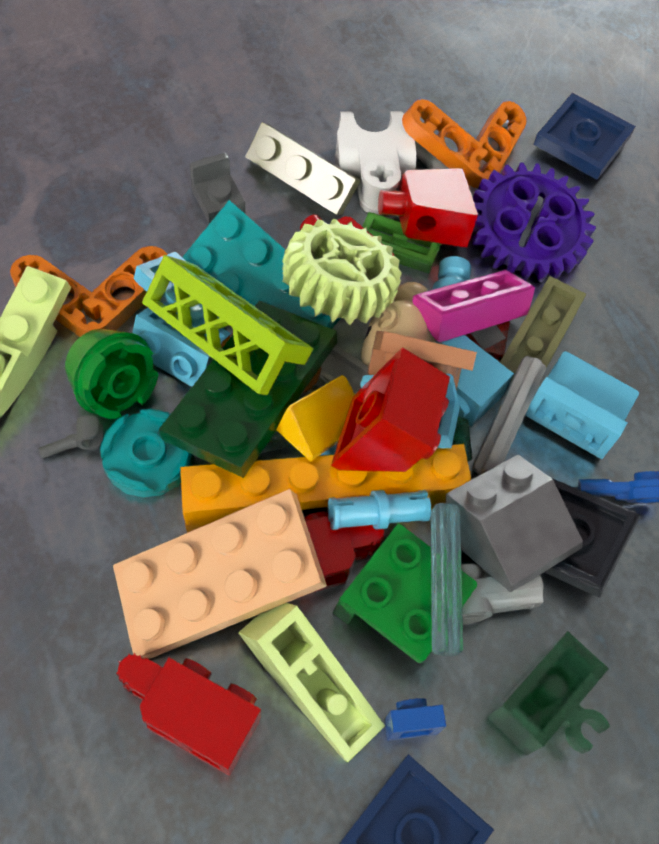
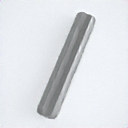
[472,356,546,475]

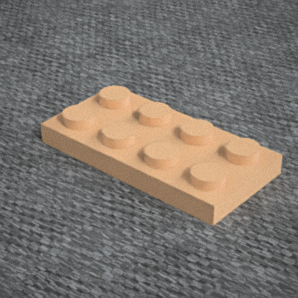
[113,489,327,659]

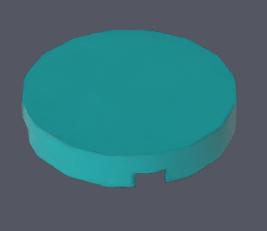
[100,408,194,498]

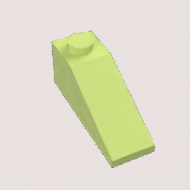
[238,603,385,762]

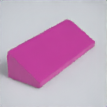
[412,270,535,342]

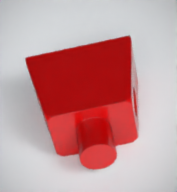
[378,168,478,247]

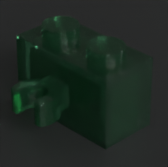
[488,631,610,755]

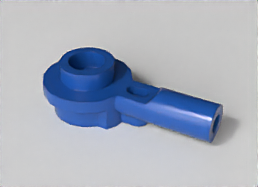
[578,471,659,503]

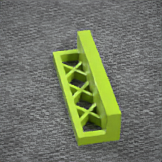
[142,255,314,395]

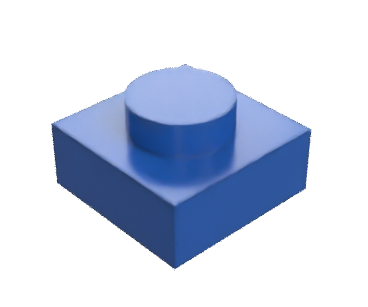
[384,698,447,741]

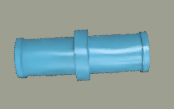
[328,490,431,530]

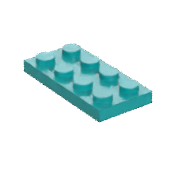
[182,200,341,329]

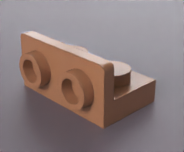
[367,331,477,391]

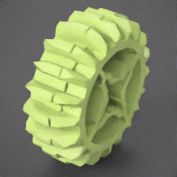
[282,219,402,325]

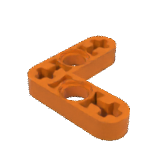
[402,99,527,188]
[10,246,168,337]

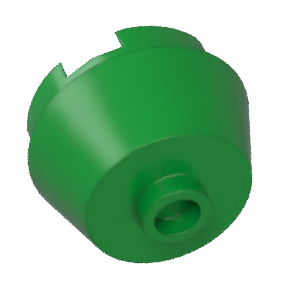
[65,329,158,419]

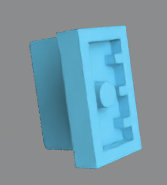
[525,351,639,459]

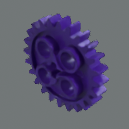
[472,162,596,282]

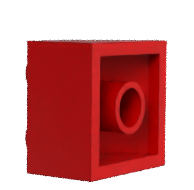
[331,347,450,472]

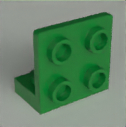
[332,523,477,663]

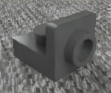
[189,153,246,224]

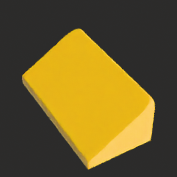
[276,375,355,461]

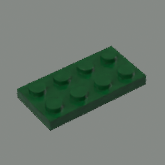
[159,300,337,478]

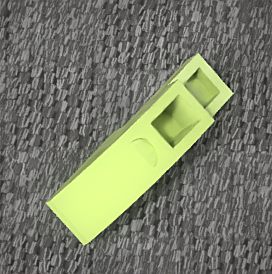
[0,266,71,418]

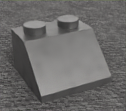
[444,455,583,593]

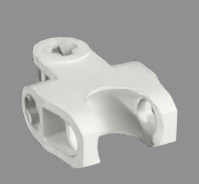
[335,111,416,215]

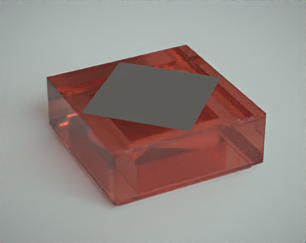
[465,321,510,362]

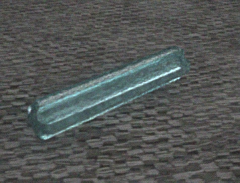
[431,503,463,657]

